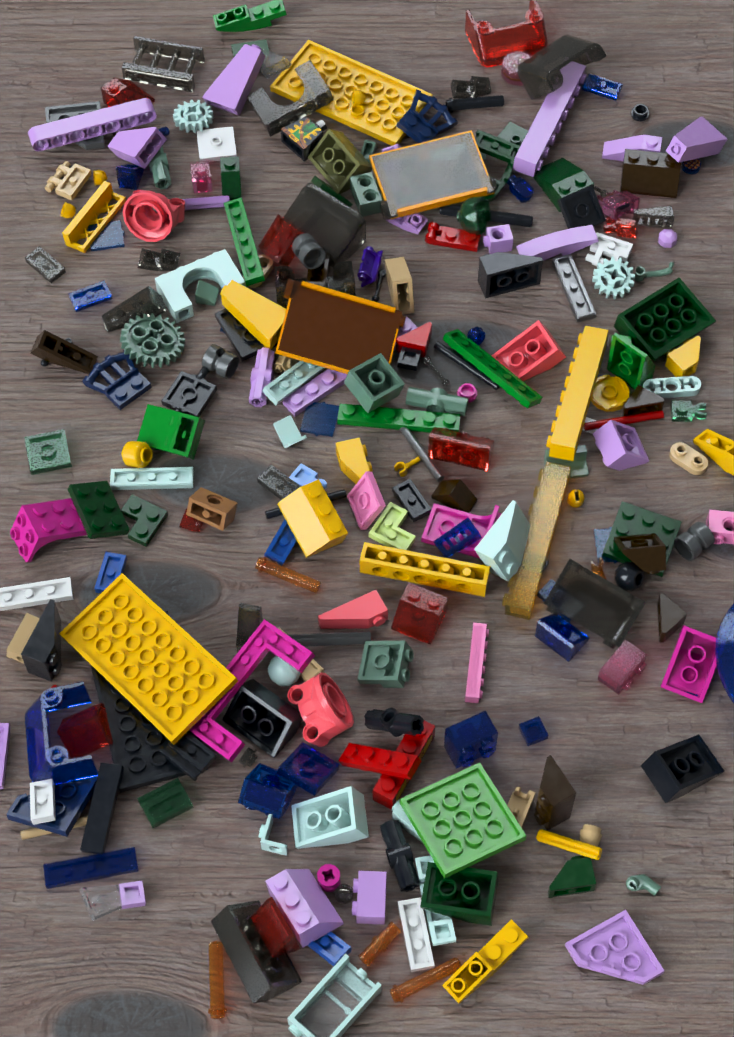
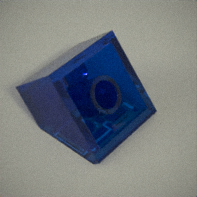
[238,763,300,819]

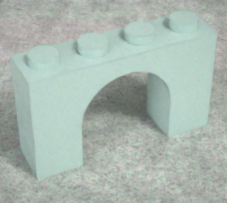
[155,249,246,323]

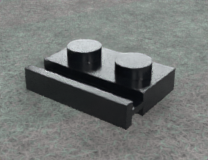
[161,732,217,781]

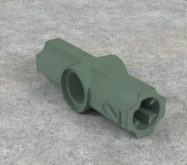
[148,146,171,190]
[406,387,469,416]

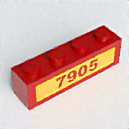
[373,720,435,810]

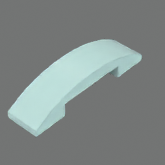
[415,855,456,946]

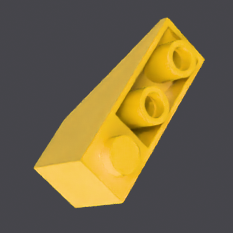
[336,437,377,484]

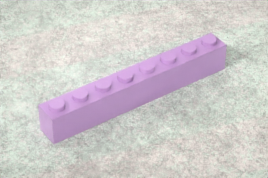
[512,59,587,177]

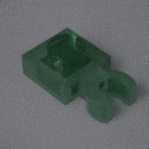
[670,400,707,422]

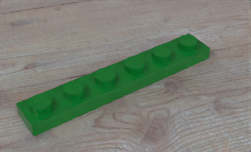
[224,197,265,286]
[442,329,543,409]
[337,404,460,435]

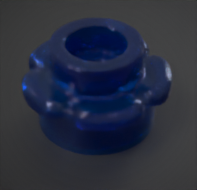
[467,326,485,345]

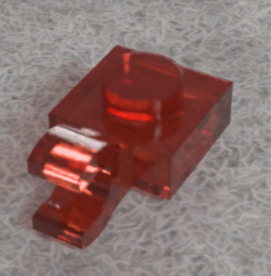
[603,217,638,238]

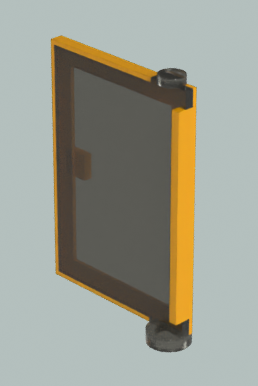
[369,130,497,220]

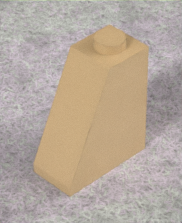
[385,257,414,315]

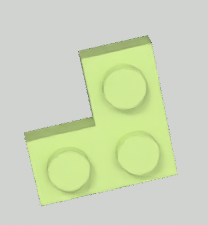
[369,502,416,551]

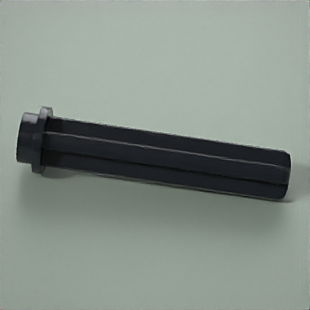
[446,95,504,113]

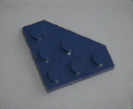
[6,772,97,837]

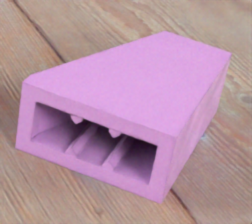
[108,127,167,168]

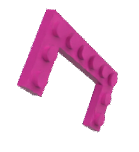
[189,619,315,763]

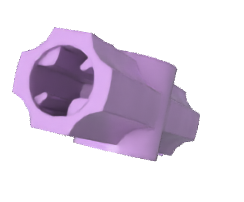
[249,347,275,407]

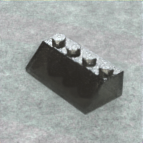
[211,900,302,1004]

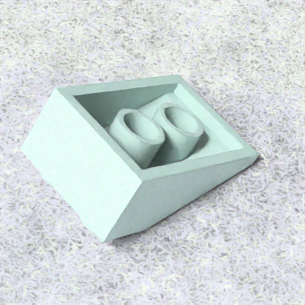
[474,500,530,581]
[291,786,369,849]

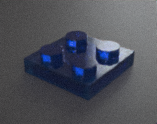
[277,742,340,796]

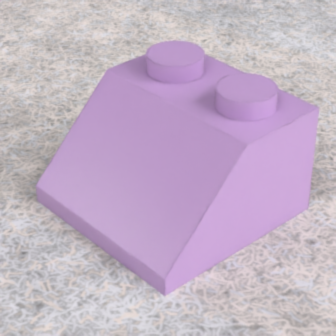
[593,420,649,471]

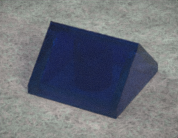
[535,612,590,662]

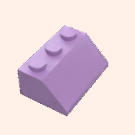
[265,869,344,948]

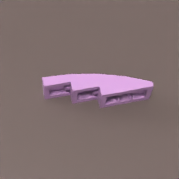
[516,225,599,261]

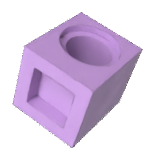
[483,224,513,254]

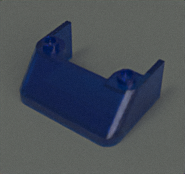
[25,681,99,785]

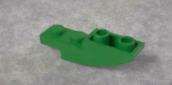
[213,0,287,32]

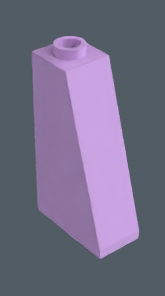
[202,44,266,116]
[666,117,727,163]

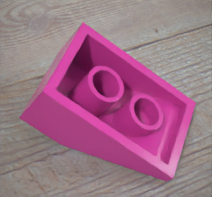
[660,625,726,703]

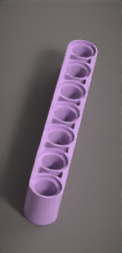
[28,98,157,151]

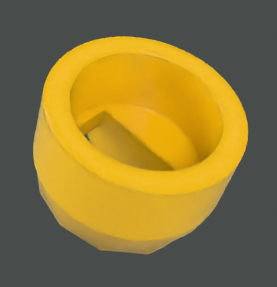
[352,90,366,105]
[93,170,107,186]
[60,202,76,219]
[567,489,585,508]

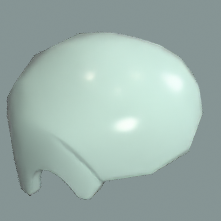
[268,656,301,687]

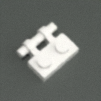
[585,232,633,272]

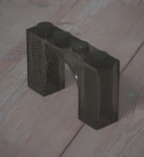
[247,60,334,137]

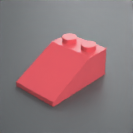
[491,320,566,381]

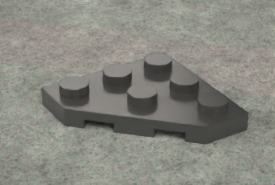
[45,101,105,150]

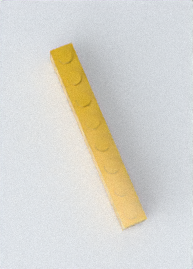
[546,326,609,461]

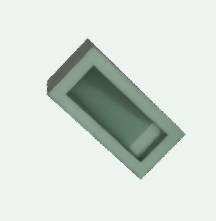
[361,140,378,163]

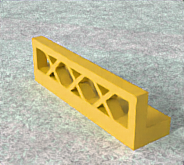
[62,181,127,253]

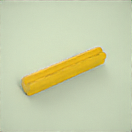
[536,829,602,860]

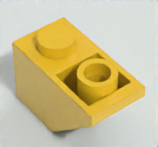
[665,336,701,377]

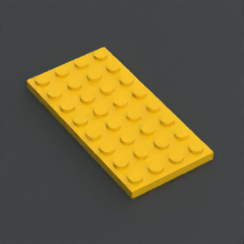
[270,40,433,146]
[59,573,238,745]

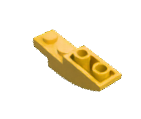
[442,919,529,1003]

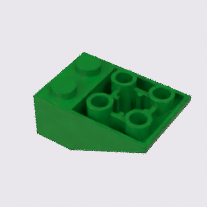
[137,404,205,460]

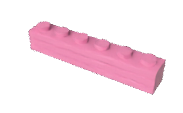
[465,622,489,703]

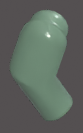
[626,874,661,896]

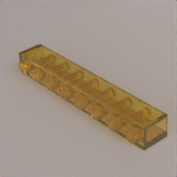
[502,461,571,620]

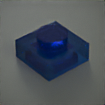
[518,716,549,746]

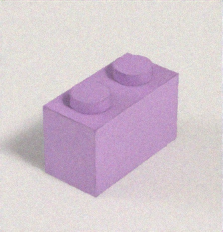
[352,871,387,925]

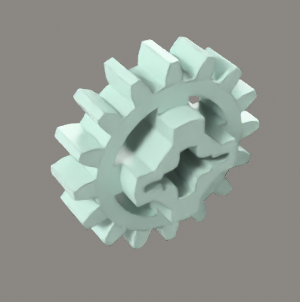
[173,100,213,133]
[592,257,635,299]

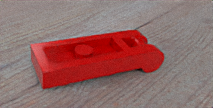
[425,222,481,252]

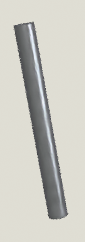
[400,427,444,482]

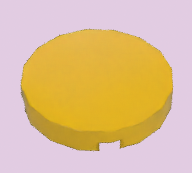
[591,375,630,412]

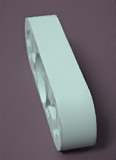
[643,376,701,398]

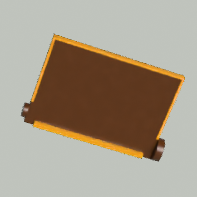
[275,278,406,374]

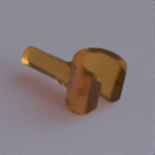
[591,557,609,588]

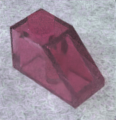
[190,160,212,193]

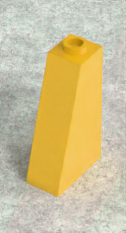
[220,280,286,350]

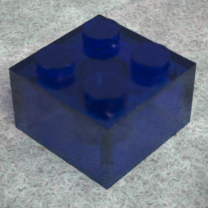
[444,710,498,769]

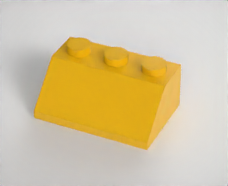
[277,479,348,558]

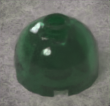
[457,196,491,235]

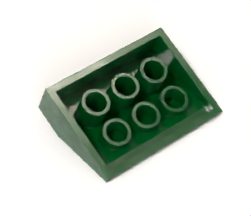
[614,278,716,361]

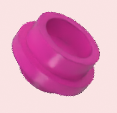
[457,383,477,403]

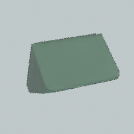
[195,280,219,306]

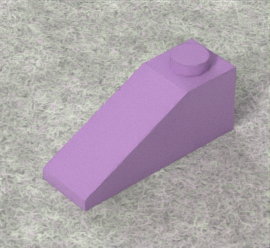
[602,135,662,161]

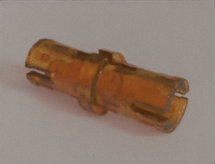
[358,922,401,966]

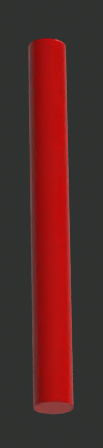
[584,410,664,431]

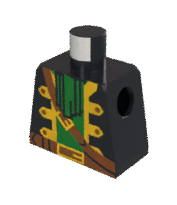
[281,117,327,162]

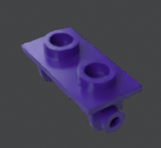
[357,246,383,287]

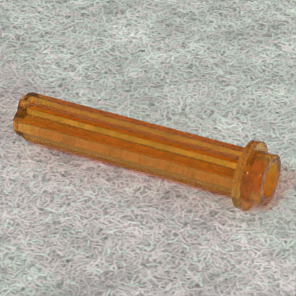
[255,557,321,593]
[208,941,227,1019]
[389,958,461,1003]

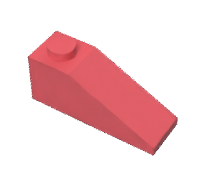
[318,590,388,629]

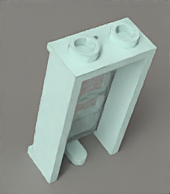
[287,954,382,1037]

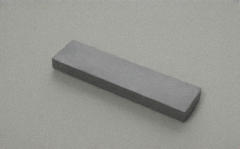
[552,254,596,322]

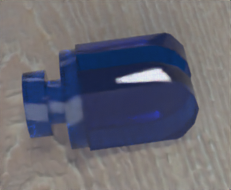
[507,175,534,203]

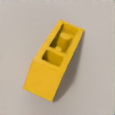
[693,429,734,476]

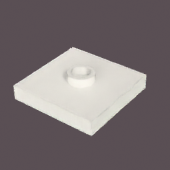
[196,127,237,163]

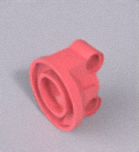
[123,190,185,242]
[287,672,354,747]

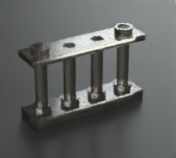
[122,36,205,92]

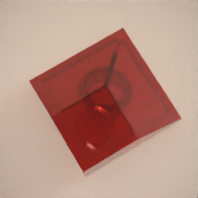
[101,78,155,107]

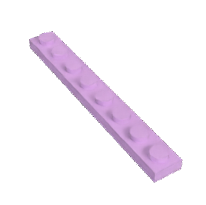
[282,317,418,417]

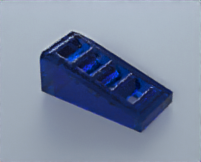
[433,518,482,558]

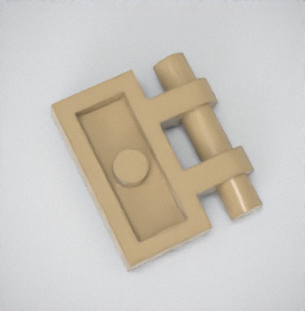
[45,161,92,200]

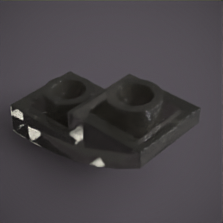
[451,76,491,99]
[137,248,180,271]

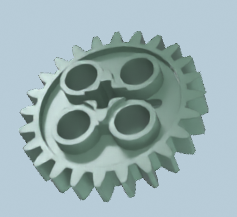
[120,313,185,368]

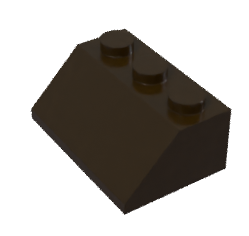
[620,149,681,198]
[534,755,576,831]

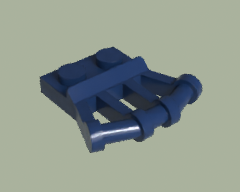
[396,89,458,143]
[82,350,152,410]

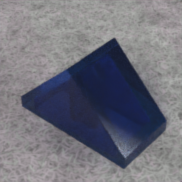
[116,164,144,190]

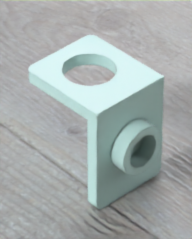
[273,415,307,448]
[259,814,288,856]

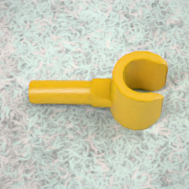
[394,457,421,477]

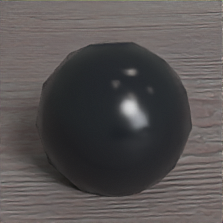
[614,562,644,591]

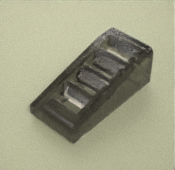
[632,206,674,229]

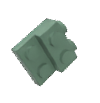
[357,640,414,688]

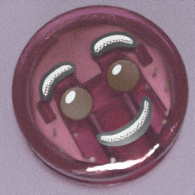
[501,51,535,86]

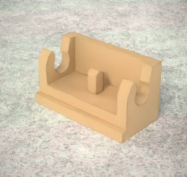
[7,613,40,663]
[507,787,536,829]

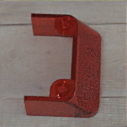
[465,0,548,67]

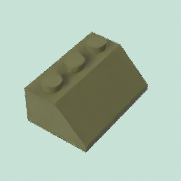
[308,129,373,194]

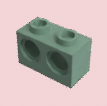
[350,172,385,217]

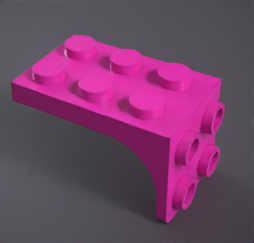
[10,498,87,563]
[421,503,502,559]

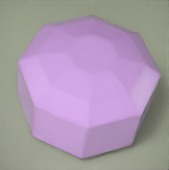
[658,229,677,248]

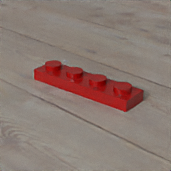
[338,743,421,780]

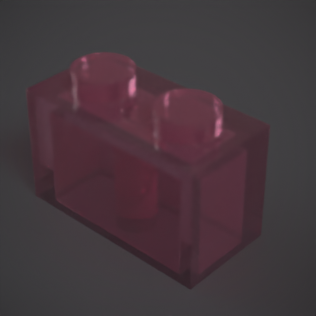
[597,640,647,695]

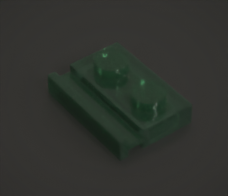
[137,778,194,829]

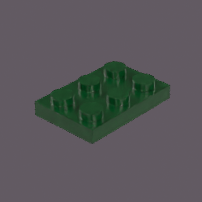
[67,481,130,539]

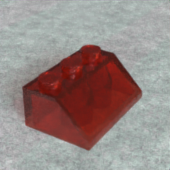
[428,427,494,472]

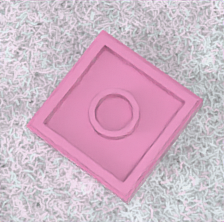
[347,471,386,530]

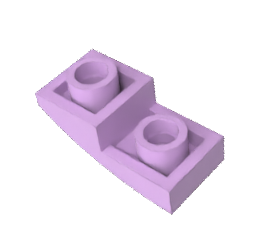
[385,203,429,234]

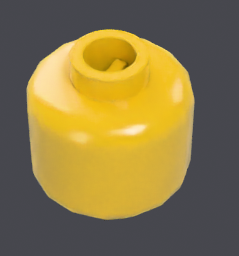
[121,441,153,468]

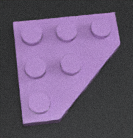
[565,910,664,985]

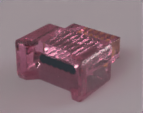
[597,190,640,220]

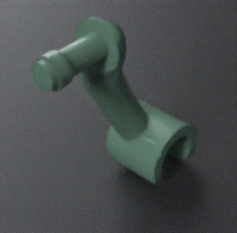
[634,262,674,282]

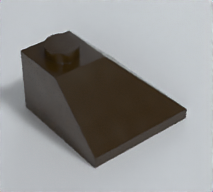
[614,533,666,574]

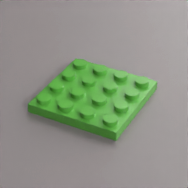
[400,762,526,879]

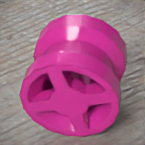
[317,864,341,892]

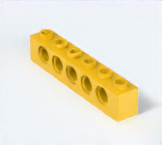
[359,542,490,597]

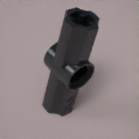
[364,707,424,737]
[380,820,420,892]

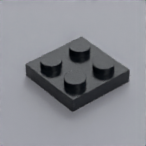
[557,185,606,229]

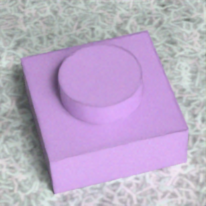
[119,881,146,909]

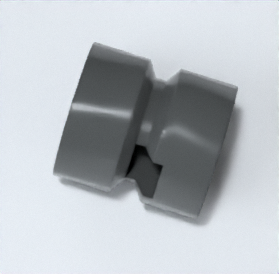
[292,233,326,269]
[202,344,239,379]
[674,522,715,561]

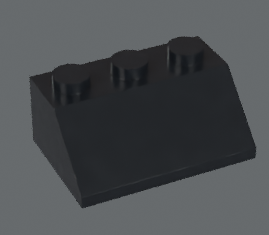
[222,679,303,758]

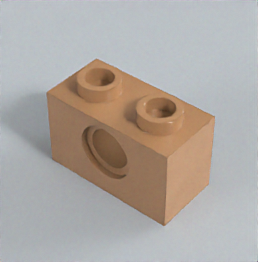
[186,487,238,531]

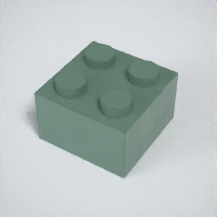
[344,353,405,413]

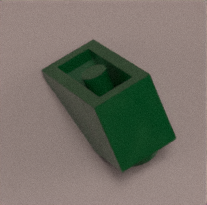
[220,156,242,201]
[548,856,597,898]

